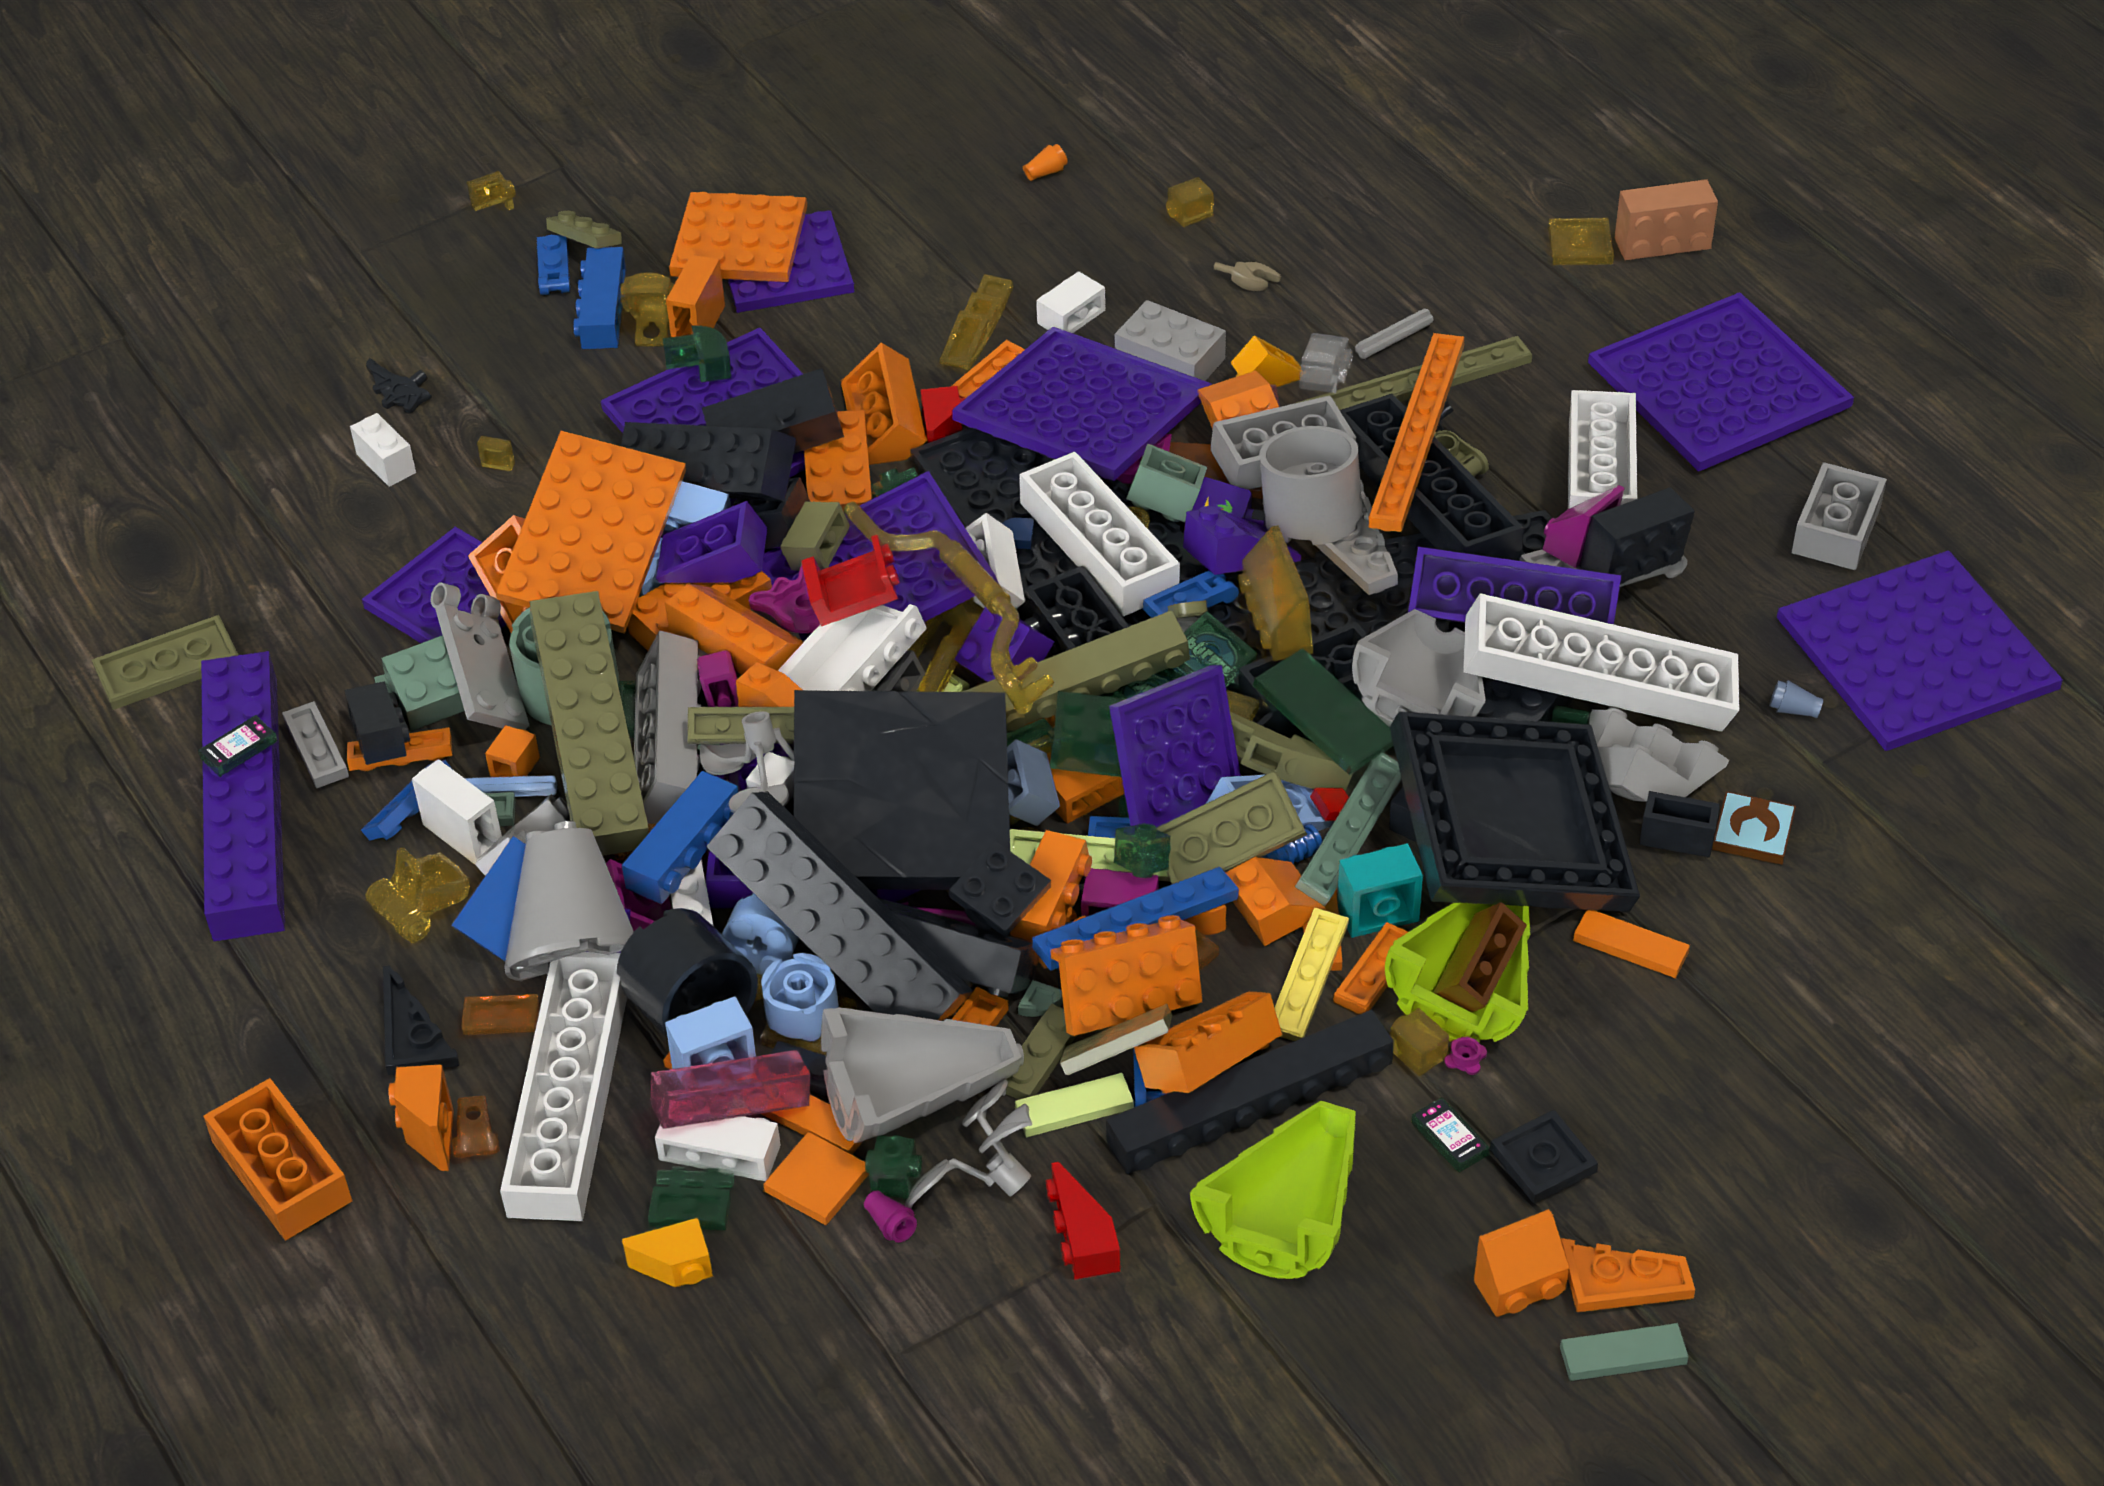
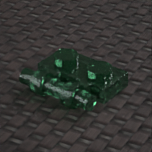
[648,1166,735,1230]

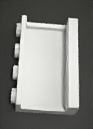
[778,604,927,691]

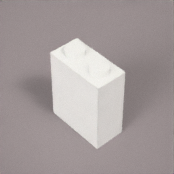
[412,759,502,864]

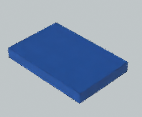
[451,836,526,962]

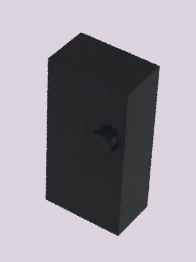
[702,368,845,454]

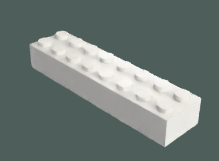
[1464,594,1739,732]
[500,952,627,1221]

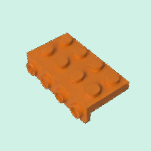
[1050,915,1202,1036]

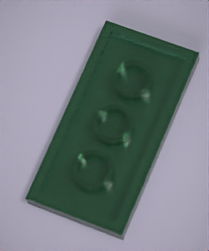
[1253,648,1394,775]

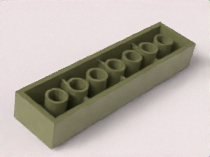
[530,591,649,856]

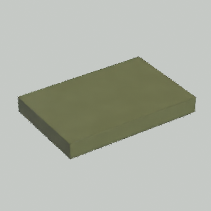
[1060,1004,1172,1075]

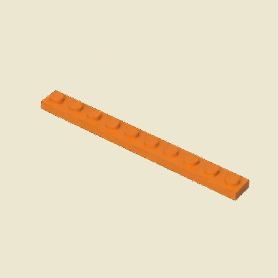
[1369,333,1464,532]

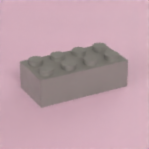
[1210,396,1356,490]

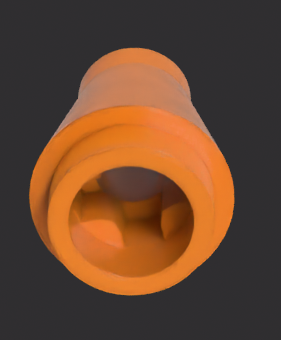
[1023,144,1068,181]

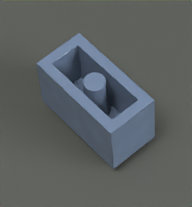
[1007,740,1060,826]

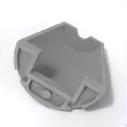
[1352,609,1486,726]
[504,821,634,981]

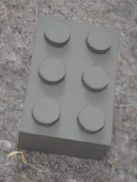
[1115,300,1226,381]
[1792,462,1887,570]

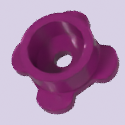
[1445,1037,1487,1075]

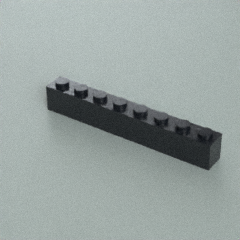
[1106,1010,1394,1175]

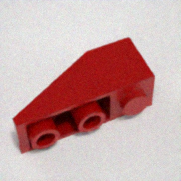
[1046,1162,1120,1280]

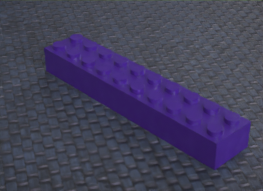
[201,651,285,942]

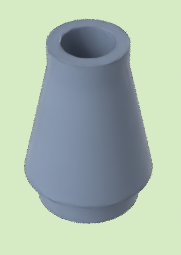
[1769,680,1823,718]

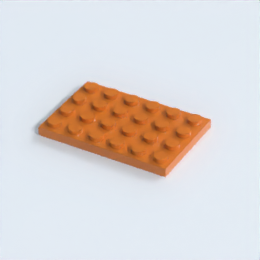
[496,431,686,633]

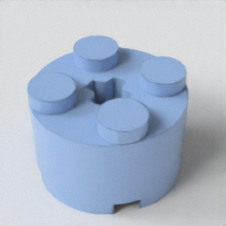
[722,893,800,976]
[761,953,839,1042]

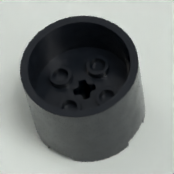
[616,908,758,1038]

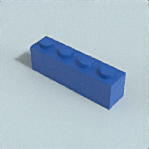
[574,247,626,349]
[622,771,738,904]

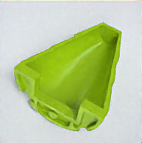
[1385,903,1530,1042]
[1190,1101,1356,1279]

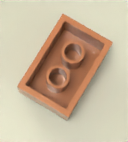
[1615,180,1718,260]

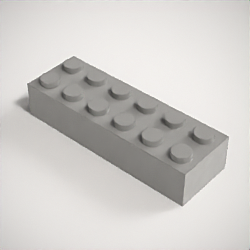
[634,630,701,830]

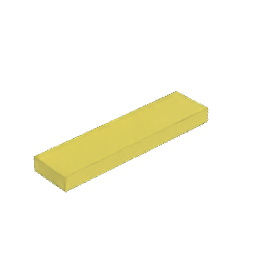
[1275,907,1349,1041]

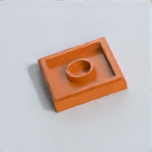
[763,1131,871,1225]

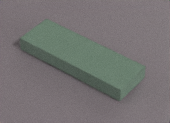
[1560,1323,1688,1381]

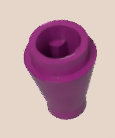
[864,1191,917,1243]

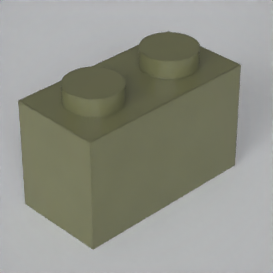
[780,502,850,571]

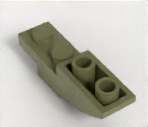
[1230,712,1357,792]

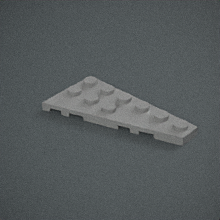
[1310,480,1398,595]

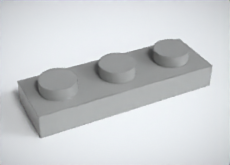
[282,701,349,789]

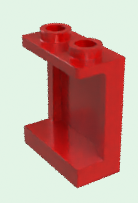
[801,534,900,627]

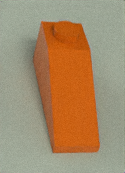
[736,662,803,707]

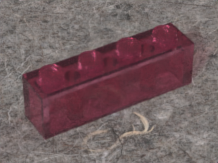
[651,1050,810,1129]

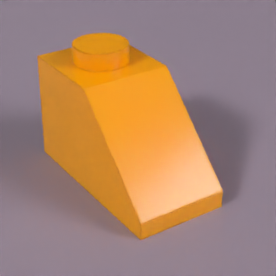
[1231,335,1306,389]
[622,1218,713,1287]

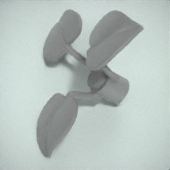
[700,711,794,813]
[905,1079,1032,1209]

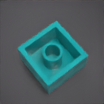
[1337,843,1423,938]

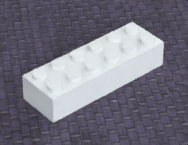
[1568,390,1637,509]
[1020,452,1180,616]

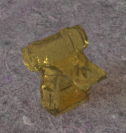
[621,272,674,346]
[365,847,470,943]

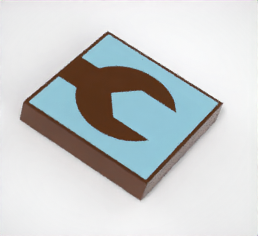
[1712,791,1796,865]

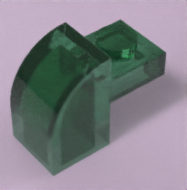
[663,326,731,382]

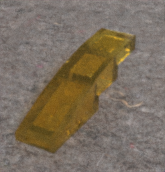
[940,274,1014,370]

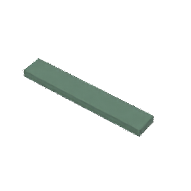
[1295,750,1402,907]

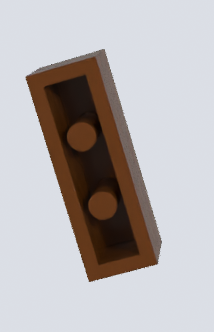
[1433,902,1527,1012]

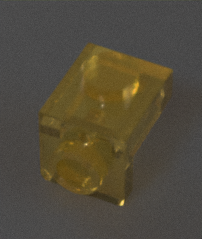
[467,171,516,211]

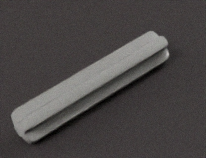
[1355,309,1433,359]

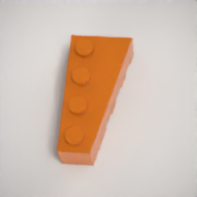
[1134,991,1282,1093]

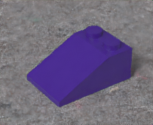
[656,501,767,583]
[1183,506,1301,575]

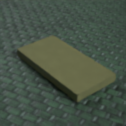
[92,615,238,710]
[1148,770,1307,884]

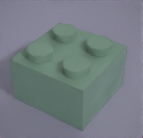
[1126,444,1207,522]
[382,635,465,732]

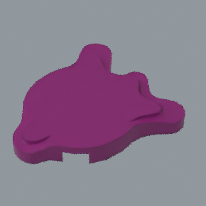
[749,565,820,633]

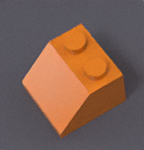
[1197,371,1279,429]
[1225,857,1326,946]
[389,1065,454,1171]
[1474,1209,1569,1318]

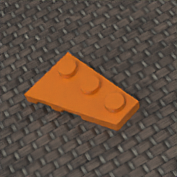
[1561,1238,1695,1312]

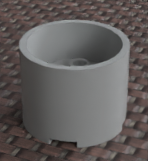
[1259,426,1363,545]

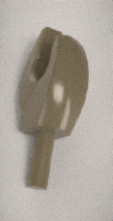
[1214,262,1281,291]

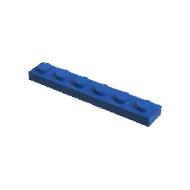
[1032,867,1239,971]

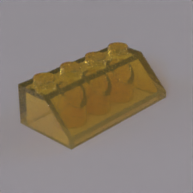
[1238,525,1313,661]

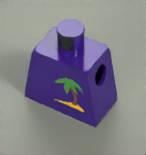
[1192,477,1266,527]

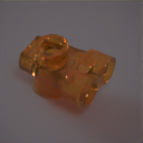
[452,1096,499,1157]

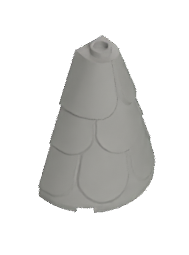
[821,1007,1024,1143]

